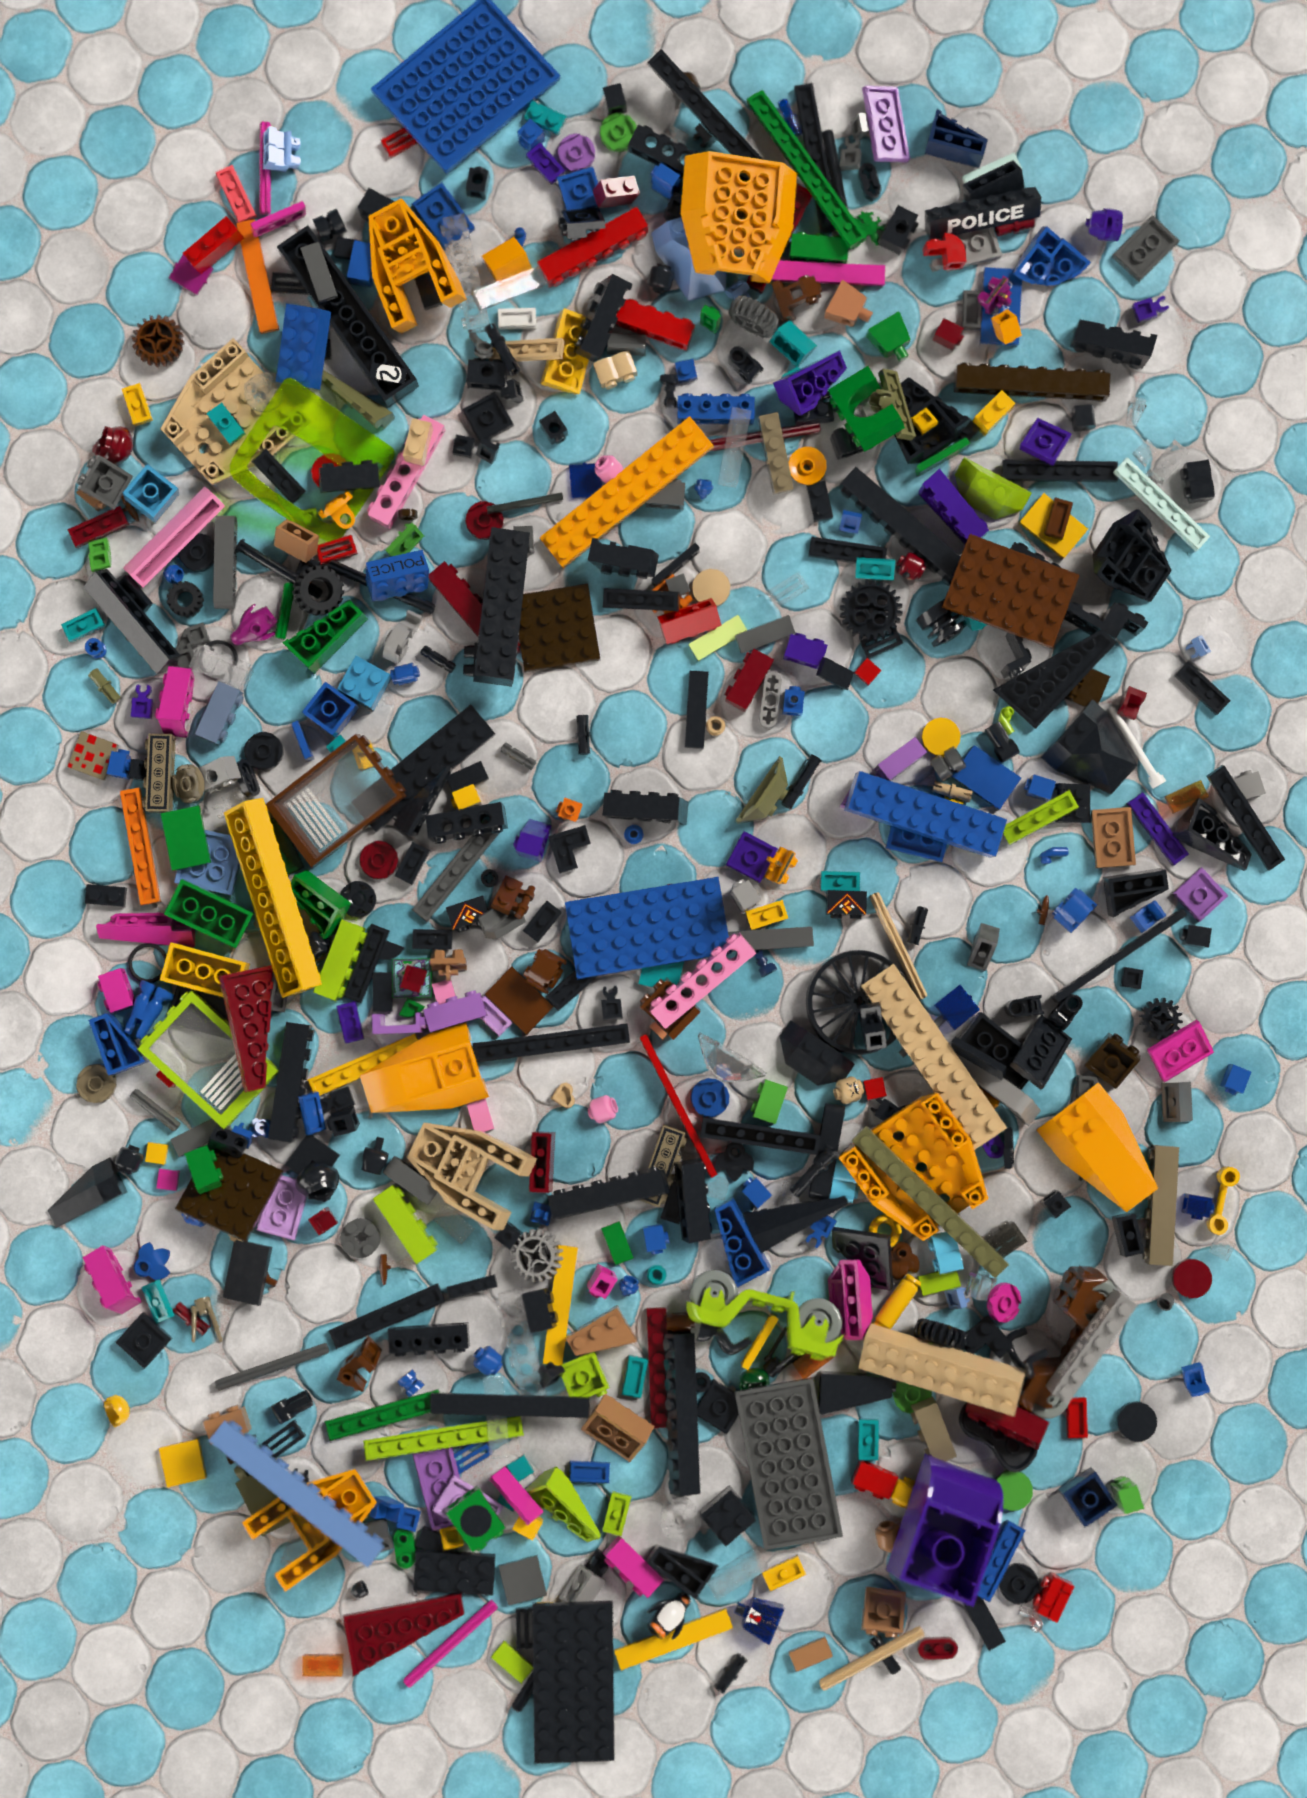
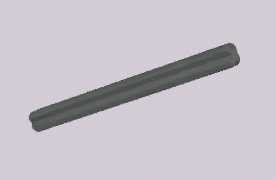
[215,1343,329,1391]

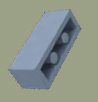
[195,681,244,746]

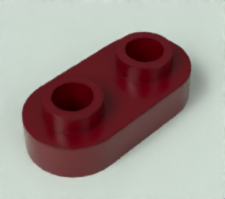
[917,1637,958,1660]

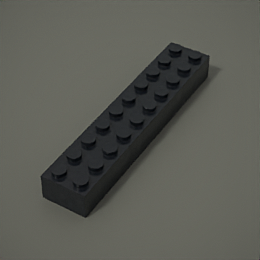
[276,225,419,407]

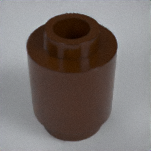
[667,1312,695,1333]

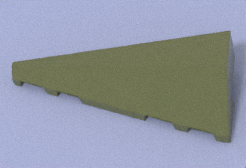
[322,370,395,429]

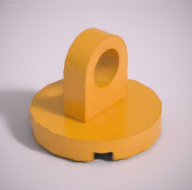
[318,491,355,529]

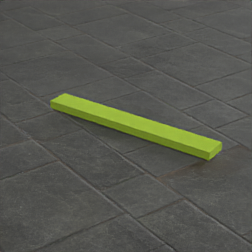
[363,1416,524,1461]

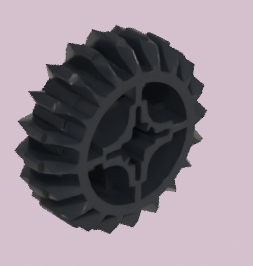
[914,1318,968,1351]

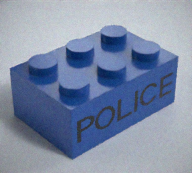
[366,550,429,601]

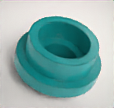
[647,1265,666,1285]

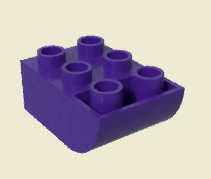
[885,1454,1004,1606]

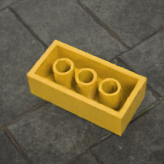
[160,942,250,997]

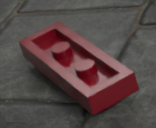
[67,506,130,548]

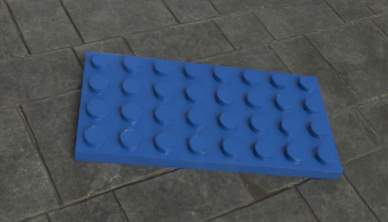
[565,877,732,979]

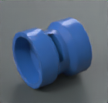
[397,1369,424,1397]

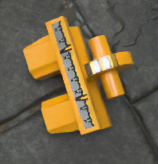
[764,847,798,884]

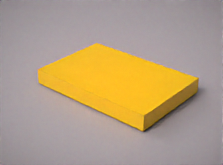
[1019,493,1088,559]

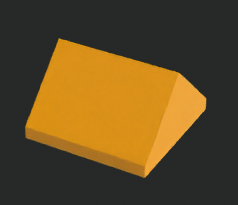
[481,237,533,290]

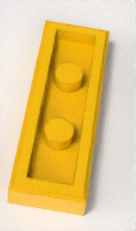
[741,1313,779,1370]

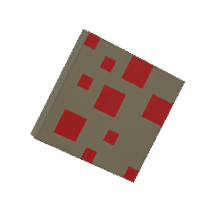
[67,731,119,781]

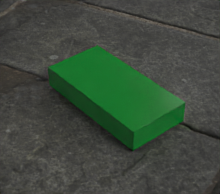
[601,1221,634,1265]

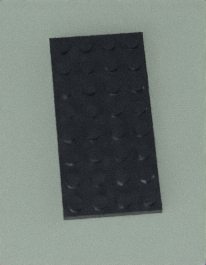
[533,1600,614,1764]

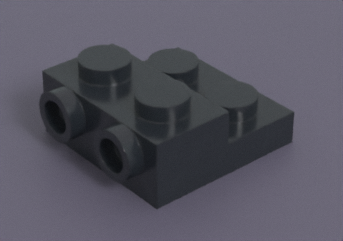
[558,208,605,241]

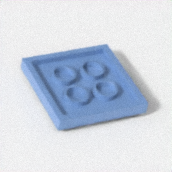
[174,830,240,896]

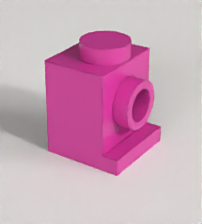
[587,1264,618,1299]

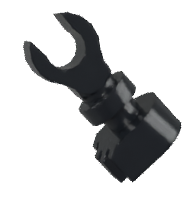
[660,374,677,409]

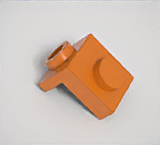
[556,797,582,822]

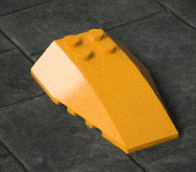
[1036,1082,1158,1212]

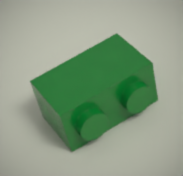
[184,1145,224,1195]

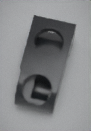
[207,1125,248,1158]

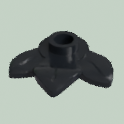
[715,1142,754,1181]

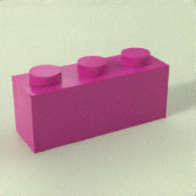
[603,1536,664,1598]

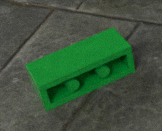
[789,232,848,264]

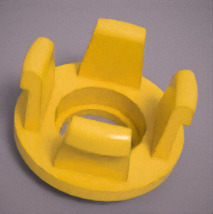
[869,1215,902,1247]

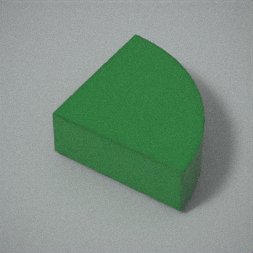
[399,998,425,1017]

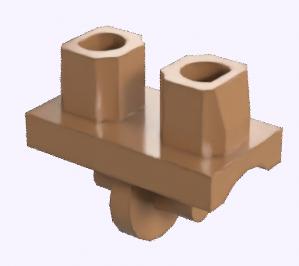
[430,949,467,981]

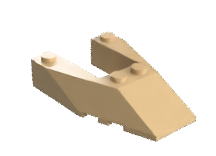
[407,1123,537,1230]

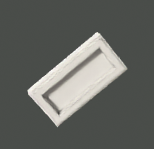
[498,308,537,330]

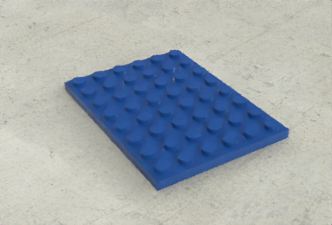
[371,0,560,174]

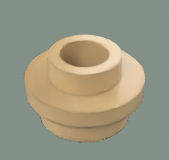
[706,716,725,736]

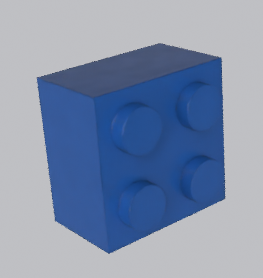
[302,681,359,738]

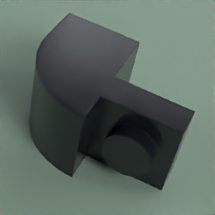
[860,1002,887,1051]

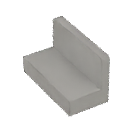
[559,1564,606,1602]

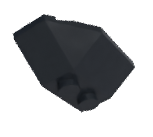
[779,1020,855,1086]

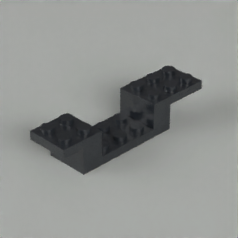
[1010,542,1149,640]

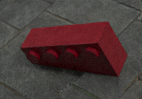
[965,1402,1050,1450]

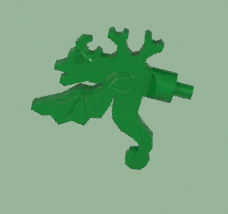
[852,211,885,249]

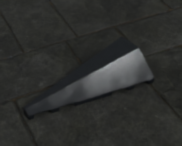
[743,1195,848,1253]

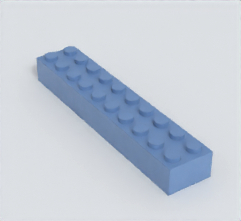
[209,1420,385,1568]

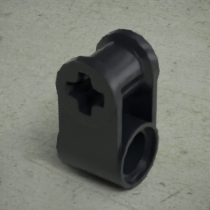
[728,346,763,384]
[1047,994,1083,1031]
[1005,995,1044,1017]

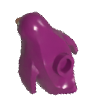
[230,604,278,646]

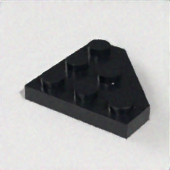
[832,1227,893,1291]

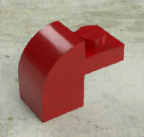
[922,233,967,270]

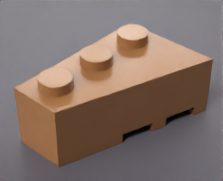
[566,1305,637,1356]

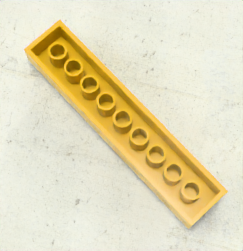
[223,798,322,998]

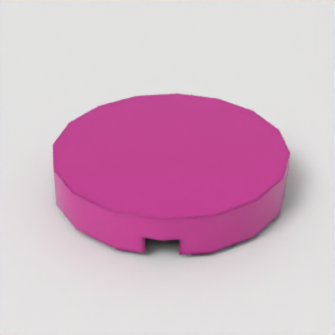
[987,1283,1021,1323]

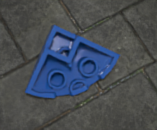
[1012,226,1091,286]

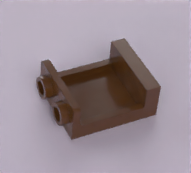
[639,977,701,1040]

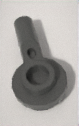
[469,332,493,359]

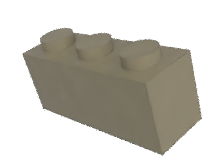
[910,1397,957,1461]

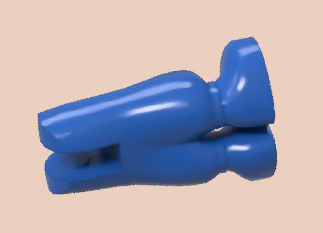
[124,980,175,1040]

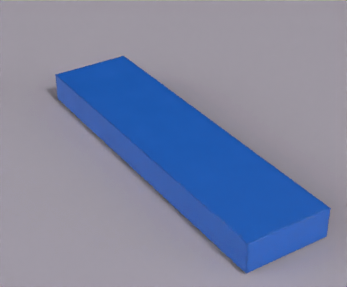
[977,1520,1026,1603]

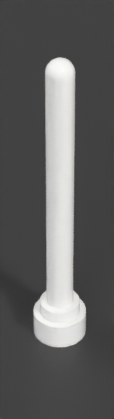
[1108,706,1166,789]

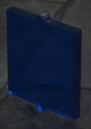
[569,462,602,499]
[934,985,980,1030]

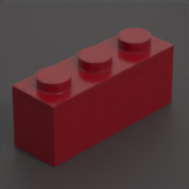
[724,649,774,712]
[529,1131,556,1193]

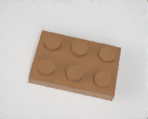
[1091,807,1136,868]

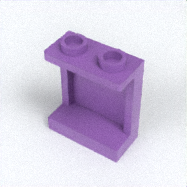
[372,1013,428,1034]

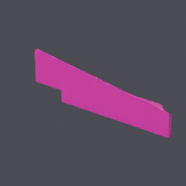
[96,913,195,948]

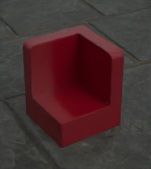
[1117,686,1147,720]
[400,965,427,993]
[308,1207,339,1236]

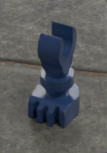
[753,950,777,977]

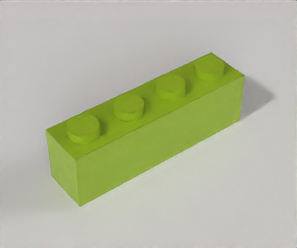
[313,919,367,1001]
[373,1184,438,1264]

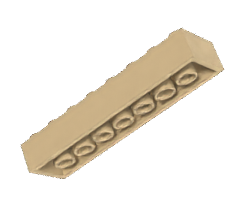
[859,1324,1026,1416]

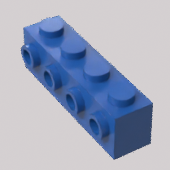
[677,393,755,425]

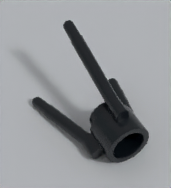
[763,1326,801,1378]

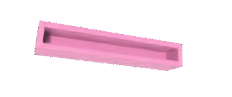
[123,487,225,588]

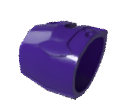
[1085,208,1123,242]

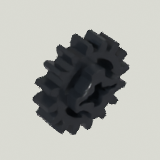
[1139,998,1183,1040]

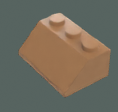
[581,1394,655,1462]

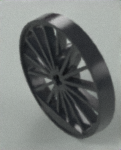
[806,950,907,1055]

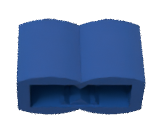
[651,163,681,201]

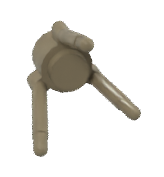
[191,1297,223,1342]

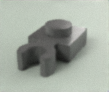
[839,137,862,171]

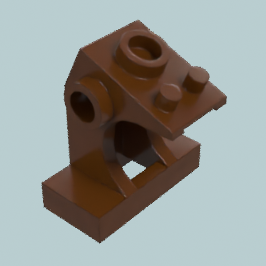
[771,275,822,321]
[336,1336,382,1392]

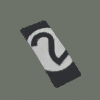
[369,363,407,384]

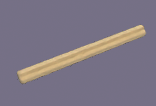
[869,892,927,1000]
[819,1626,925,1691]

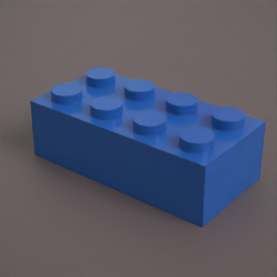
[275,303,331,390]

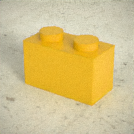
[973,390,1016,436]

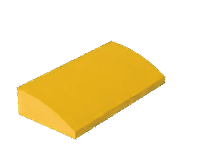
[540,308,589,395]

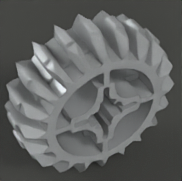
[511,1229,564,1283]

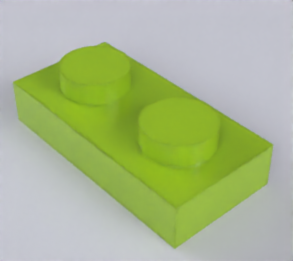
[602,1491,631,1536]

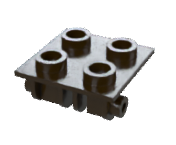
[1065,668,1111,707]

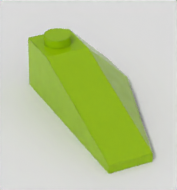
[525,1466,601,1542]

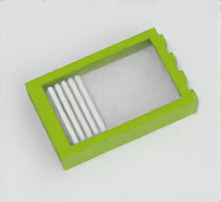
[137,991,279,1129]

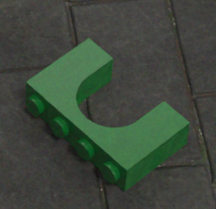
[828,366,905,452]

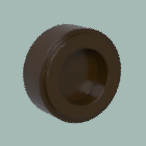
[398,509,418,521]

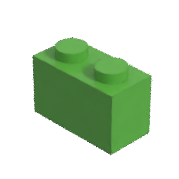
[750,1079,788,1124]
[1110,1476,1145,1515]

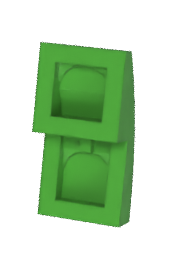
[88,538,111,572]

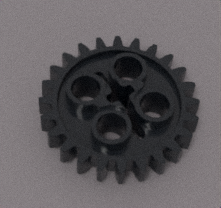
[840,579,903,642]

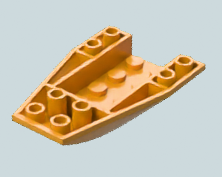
[360,1022,489,1113]

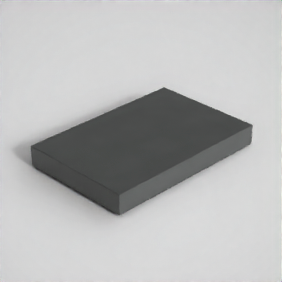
[1112,215,1180,282]

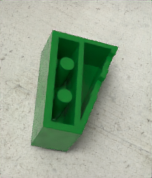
[291,870,352,939]

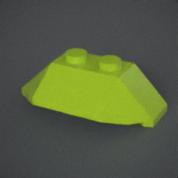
[954,457,1032,520]

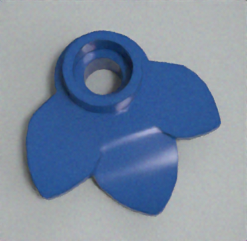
[134,1242,170,1280]

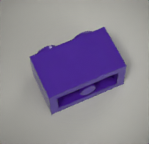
[783,633,828,670]

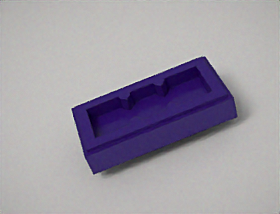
[336,1001,365,1044]

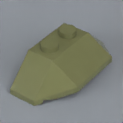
[735,756,788,824]

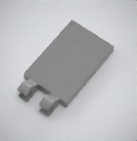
[930,227,1002,272]

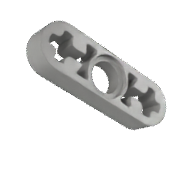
[759,672,782,729]

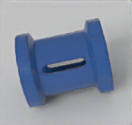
[85,638,107,659]

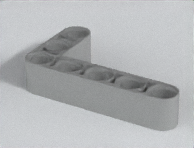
[957,1054,1041,1126]

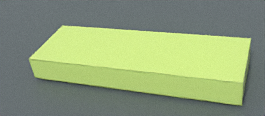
[689,615,747,661]

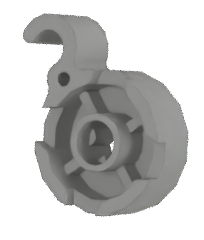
[383,610,422,664]

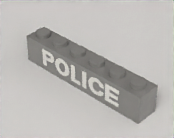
[1046,1288,1138,1404]

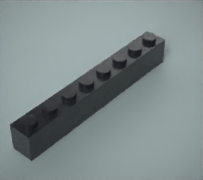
[839,467,961,586]
[663,1332,700,1497]

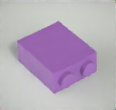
[874,737,927,781]

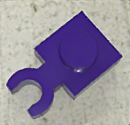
[1132,296,1169,323]
[131,684,153,719]

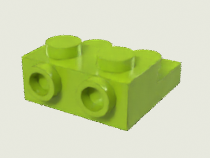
[562,1352,610,1398]

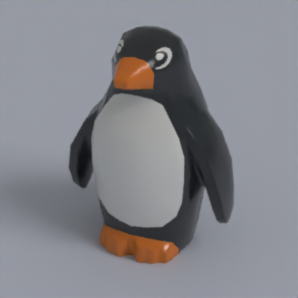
[647,1592,691,1640]

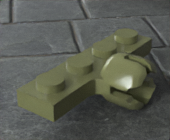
[869,368,916,441]

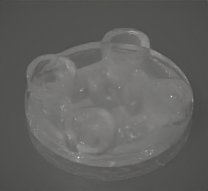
[244,372,284,413]

